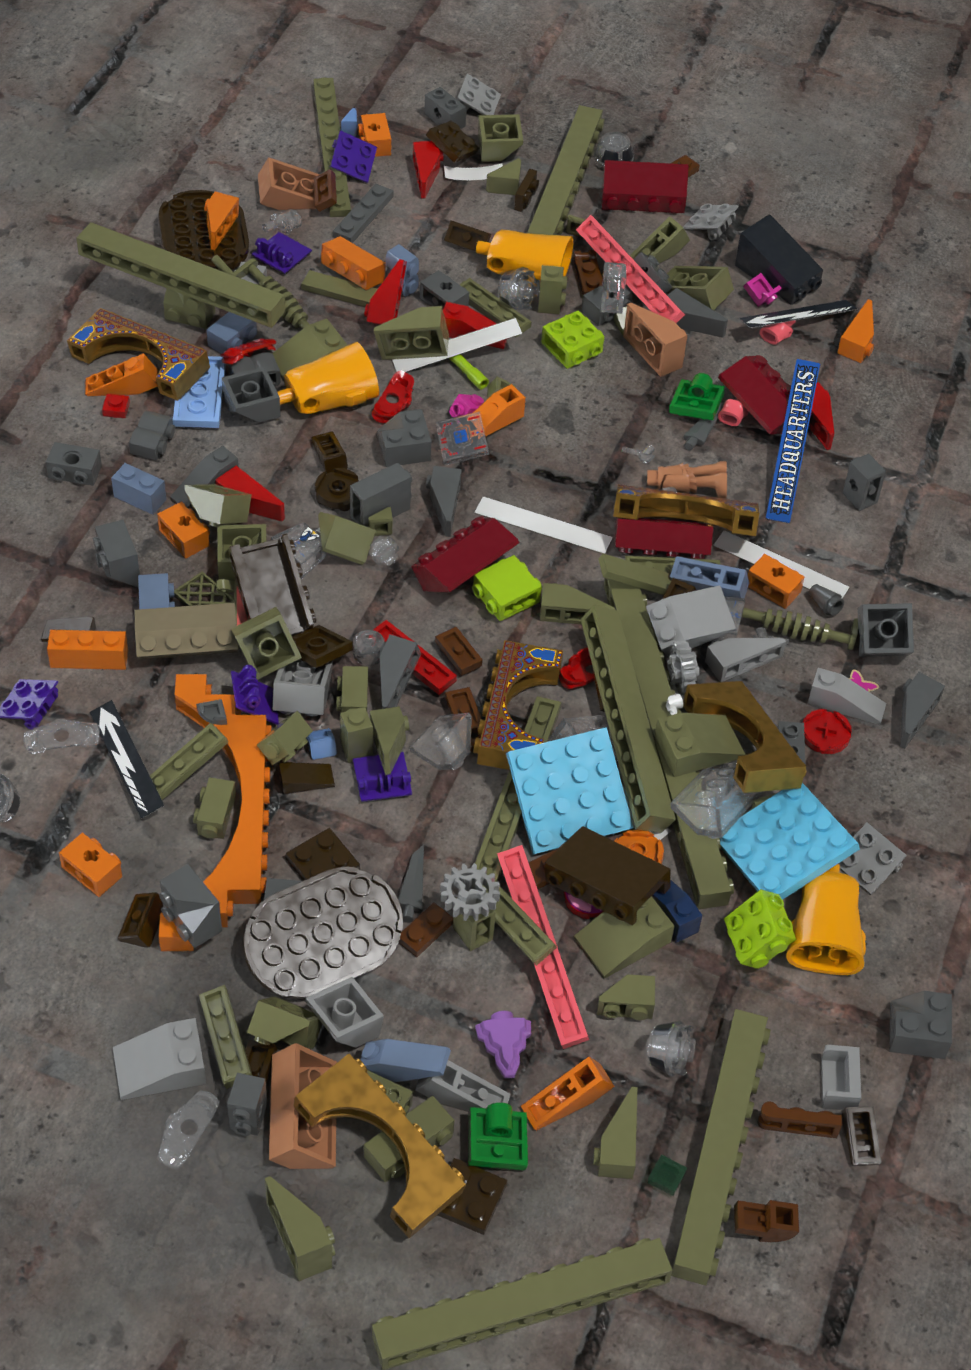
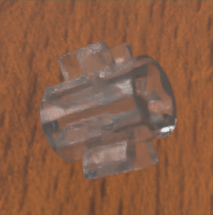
[370,535,399,566]

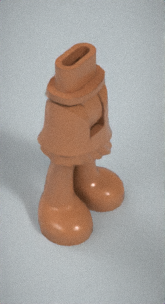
[647,461,727,499]

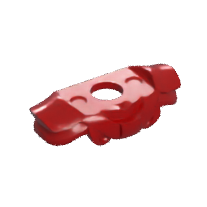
[219,338,276,364]
[372,371,414,423]
[559,648,595,689]

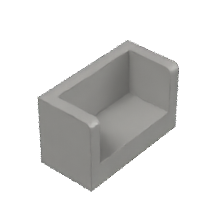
[821,1045,861,1110]

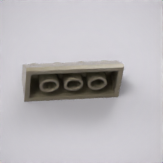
[135,603,238,660]

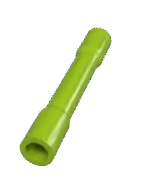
[449,354,489,390]

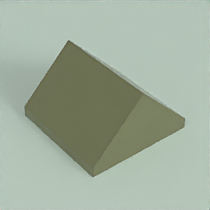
[318,512,376,565]

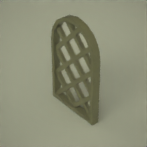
[174,571,234,606]

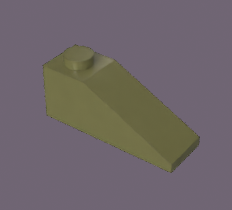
[630,216,690,263]
[540,583,615,624]
[370,706,409,775]
[593,1087,638,1179]

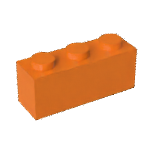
[321,236,386,290]
[47,630,128,670]

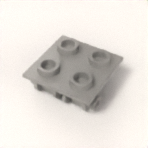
[457,74,501,115]
[683,203,739,240]
[839,822,907,895]

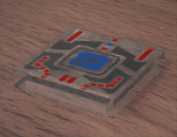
[435,411,489,465]

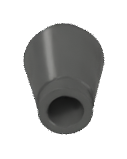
[808,584,844,616]

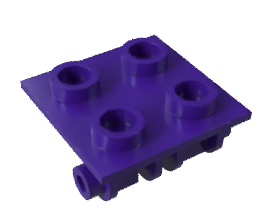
[330,130,377,183]
[251,232,312,274]
[231,665,279,725]
[0,679,59,730]
[353,752,412,802]

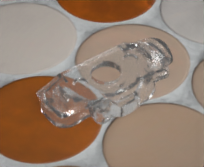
[23,719,100,754]
[158,1091,219,1169]

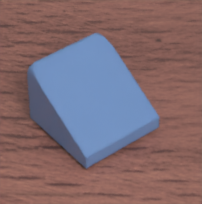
[341,108,357,137]
[306,728,337,760]

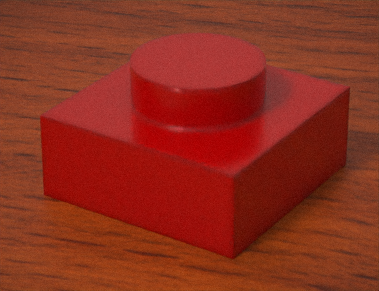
[102,394,130,419]

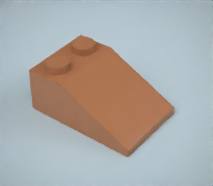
[258,157,320,210]
[623,303,687,377]

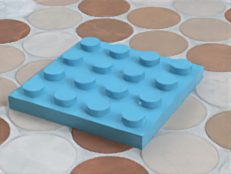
[506,727,634,855]
[715,783,860,900]

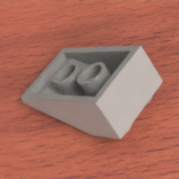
[646,585,737,658]
[273,659,333,716]
[113,1018,206,1100]

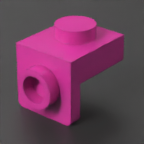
[743,273,782,307]
[449,394,484,425]

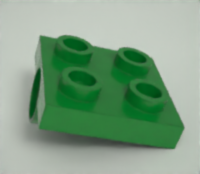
[669,373,725,420]
[468,1103,528,1171]

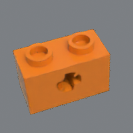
[358,113,391,157]
[157,501,210,559]
[748,553,805,609]
[59,832,122,897]

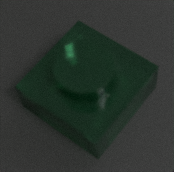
[647,1154,687,1196]

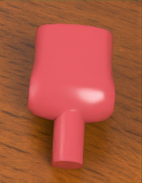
[760,320,796,345]
[718,399,749,426]

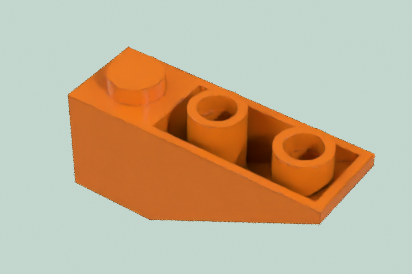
[86,353,158,396]
[456,384,526,445]

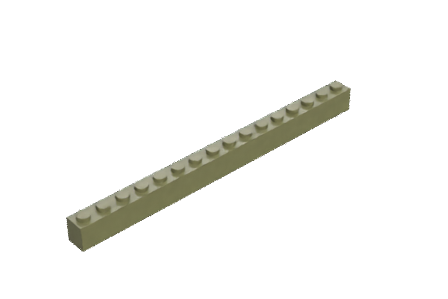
[603,578,734,909]

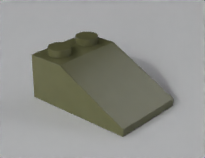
[666,266,734,311]
[374,306,449,360]
[272,318,348,380]
[654,713,746,777]
[574,896,674,979]
[265,1176,336,1281]

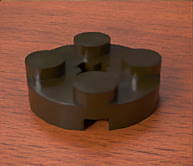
[315,468,359,511]

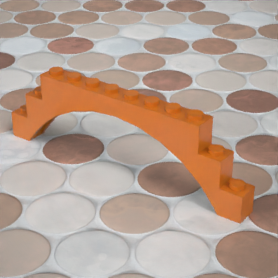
[159,674,272,951]

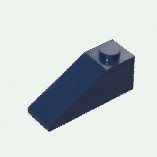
[652,880,703,943]

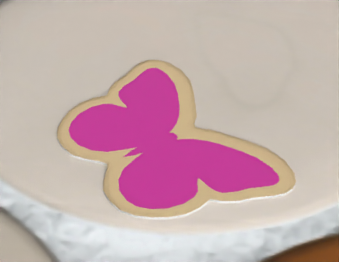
[849,670,879,692]

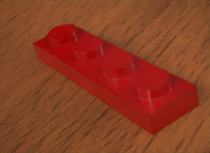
[369,620,457,695]

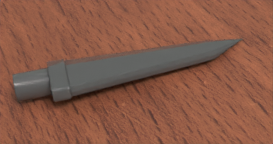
[683,403,724,451]
[398,844,424,922]

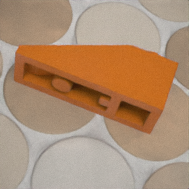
[204,191,239,250]
[837,299,874,363]
[521,1057,615,1131]

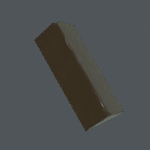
[118,892,163,947]

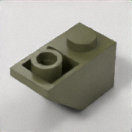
[597,974,655,1020]

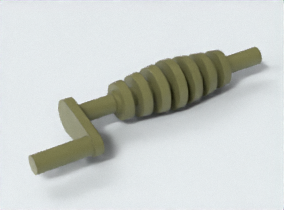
[211,255,310,329]
[742,608,858,650]

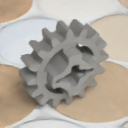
[667,640,699,695]
[440,863,500,921]

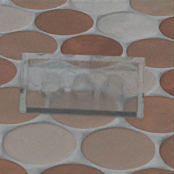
[670,761,763,839]

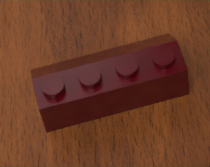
[601,160,689,213]
[718,355,813,434]
[411,516,520,592]
[615,517,713,559]

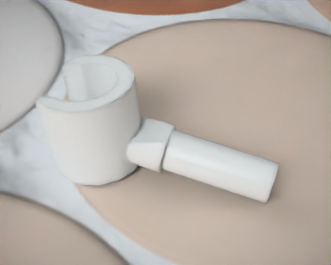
[666,694,683,715]

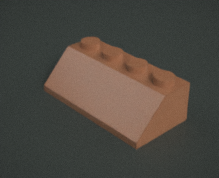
[269,1043,337,1169]

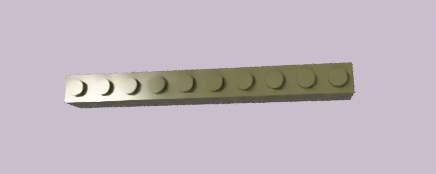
[527,105,605,235]
[76,222,285,328]
[581,605,676,833]
[671,1009,771,1286]
[372,1238,673,1370]

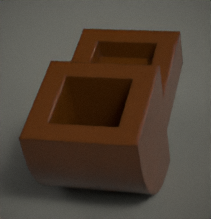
[734,1200,799,1242]

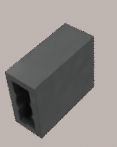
[350,463,412,527]

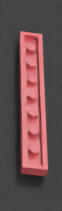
[576,215,685,323]
[497,845,589,1049]

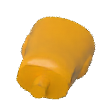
[476,229,573,287]
[277,342,379,414]
[786,863,866,975]

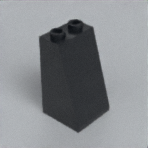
[735,215,823,305]

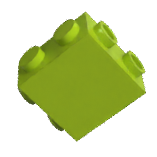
[541,310,604,369]
[472,555,542,621]
[724,889,797,969]

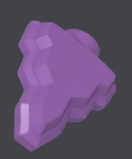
[475,1011,531,1078]

